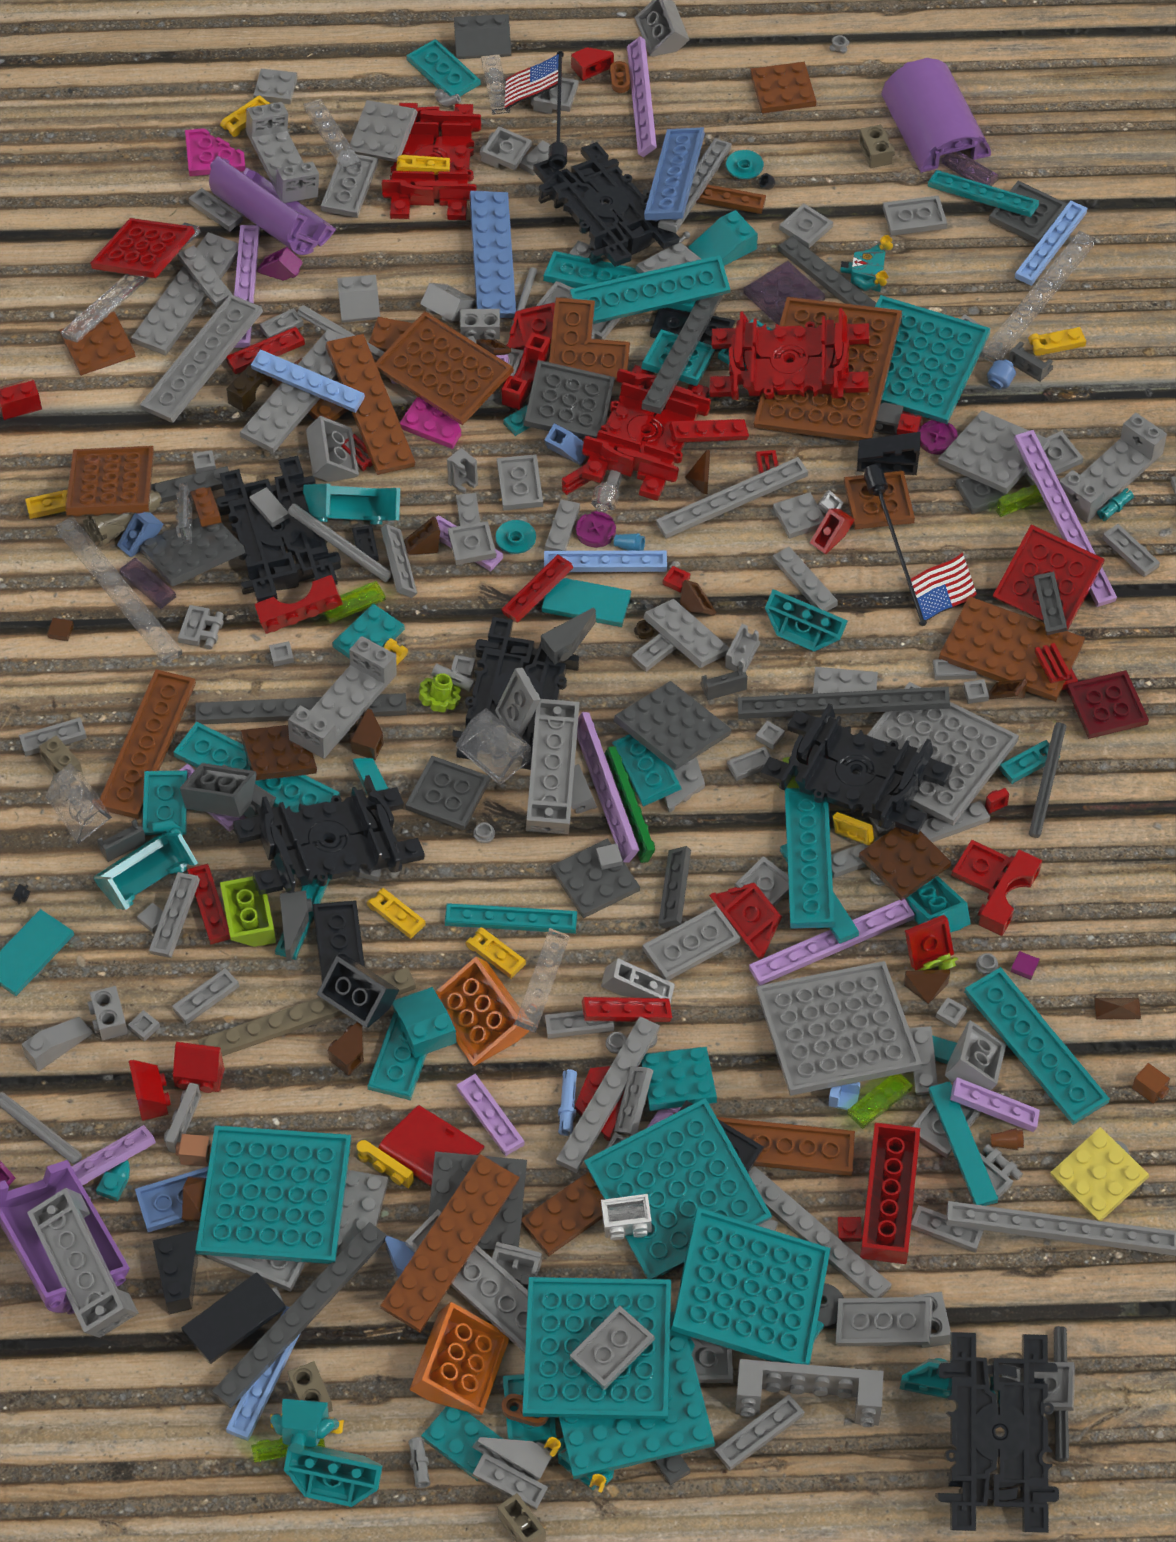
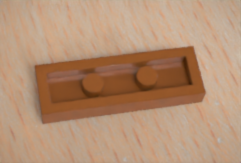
[191,487,222,527]

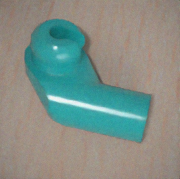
[152,820,183,835]

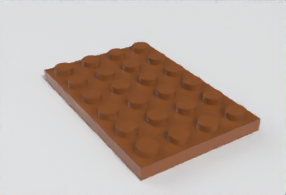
[375,311,514,426]
[65,446,154,517]
[939,596,1085,702]

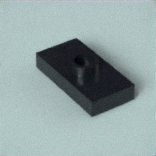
[352,525,379,562]

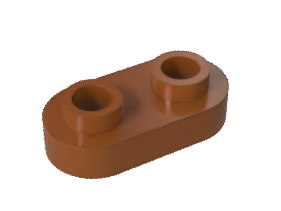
[610,61,630,93]
[502,1394,549,1427]

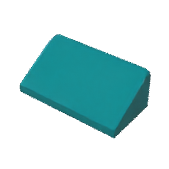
[353,758,388,795]

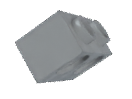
[460,309,500,340]
[88,986,128,1041]
[914,1291,951,1348]

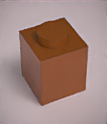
[1132,1063,1170,1104]

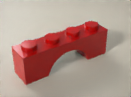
[501,333,550,410]
[254,575,343,634]
[978,850,1042,936]

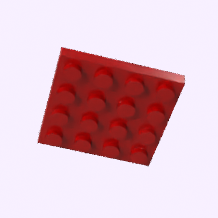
[90,218,195,278]
[993,524,1105,631]

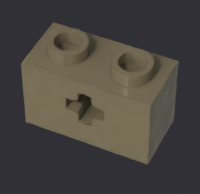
[497,1493,546,1542]

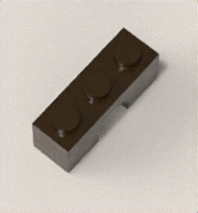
[226,363,273,412]

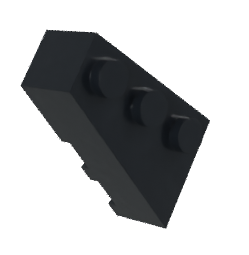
[857,432,921,476]
[153,1230,198,1315]

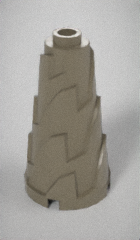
[82,490,162,547]

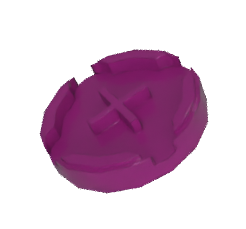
[919,420,958,455]
[576,511,616,548]

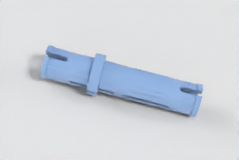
[558,1069,577,1136]

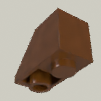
[349,709,384,760]
[328,1022,364,1076]

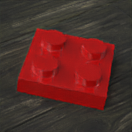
[951,839,1010,894]
[905,915,954,970]

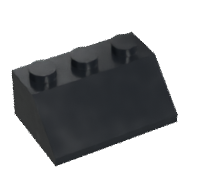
[317,956,399,1028]

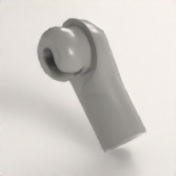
[434,89,461,107]

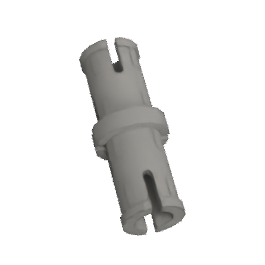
[431,663,475,692]
[408,1437,431,1488]

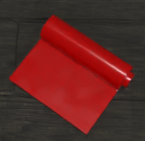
[378,1105,485,1187]

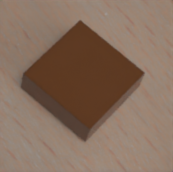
[47,618,74,641]

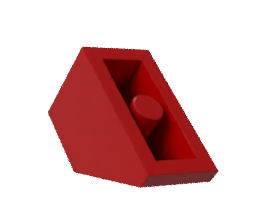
[571,47,614,81]
[897,411,923,435]
[810,508,855,554]

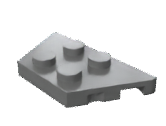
[664,757,705,813]

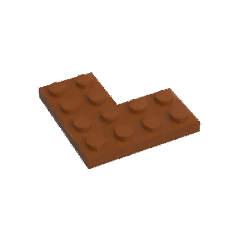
[549,297,630,381]

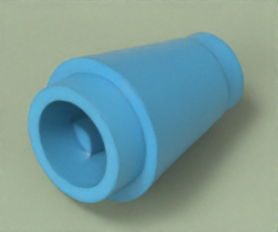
[614,533,645,551]

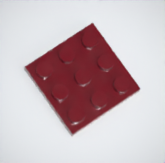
[1066,670,1149,739]

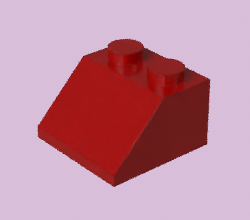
[0,378,42,420]
[173,1042,225,1093]
[129,1060,171,1121]

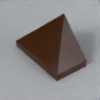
[476,339,511,356]
[685,450,710,494]
[404,516,440,555]
[680,580,717,616]
[988,679,1027,699]
[904,969,950,1004]
[1094,998,1141,1020]
[182,1177,207,1222]

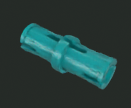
[1097,488,1134,521]

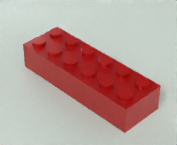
[860,1122,921,1264]

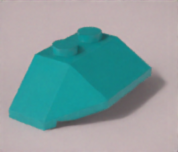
[765,589,848,652]
[899,1358,997,1399]
[284,1446,383,1507]

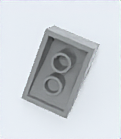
[945,1020,1006,1090]

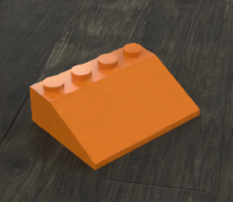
[435,956,534,1066]
[409,1302,509,1415]

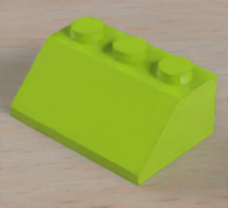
[220,876,276,947]

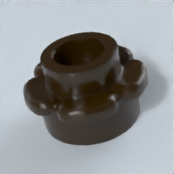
[634,620,655,639]

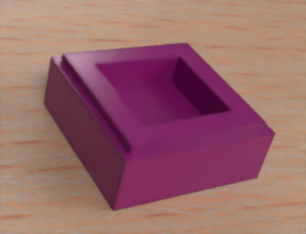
[1011,951,1040,980]

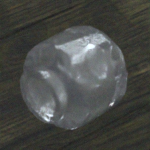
[591,482,620,514]

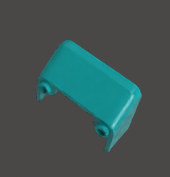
[303,484,400,525]
[93,833,198,910]

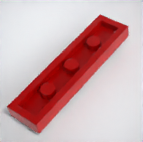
[226,327,305,374]
[669,419,749,443]
[501,554,574,623]
[187,863,231,945]
[582,997,672,1022]

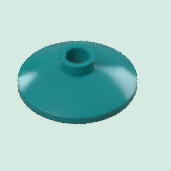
[726,150,764,179]
[496,520,536,554]

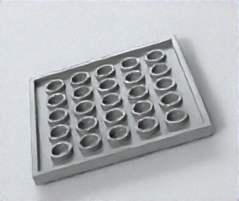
[852,682,1019,826]
[756,961,922,1096]

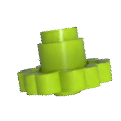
[418,673,461,712]

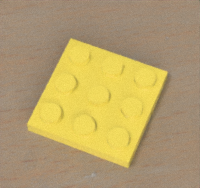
[1050,1127,1149,1221]

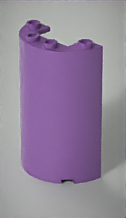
[881,58,991,173]
[209,156,336,255]
[0,1160,130,1314]

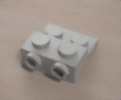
[531,78,579,114]
[479,126,532,170]

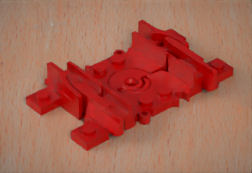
[382,103,482,221]
[709,308,870,400]
[582,365,711,501]

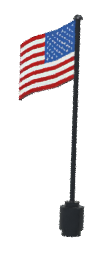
[505,51,568,170]
[863,464,977,626]

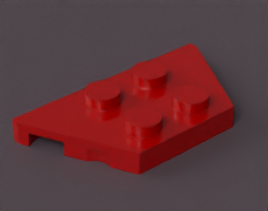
[506,302,555,350]
[709,883,782,960]
[575,1065,640,1141]

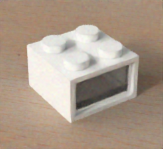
[601,1194,652,1240]

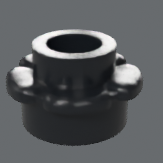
[12,884,31,904]

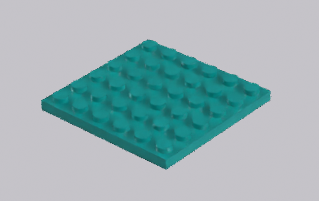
[875,295,990,424]
[584,1098,772,1279]
[196,1125,352,1264]
[670,1207,831,1365]
[522,1277,671,1419]
[559,1311,715,1480]

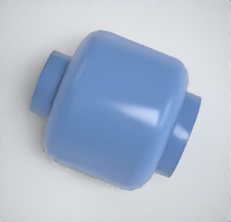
[987,359,1016,390]

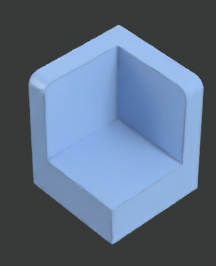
[829,1082,860,1112]

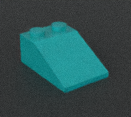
[688,210,758,266]
[905,876,971,933]
[392,987,456,1058]

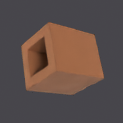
[175,1134,211,1167]

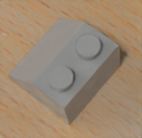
[337,275,380,323]
[420,283,476,323]

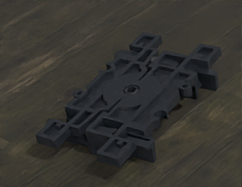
[533,142,680,267]
[216,456,341,603]
[452,617,579,770]
[760,704,952,835]
[233,775,425,895]
[935,1332,1059,1533]

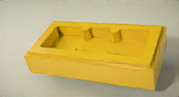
[833,812,874,846]

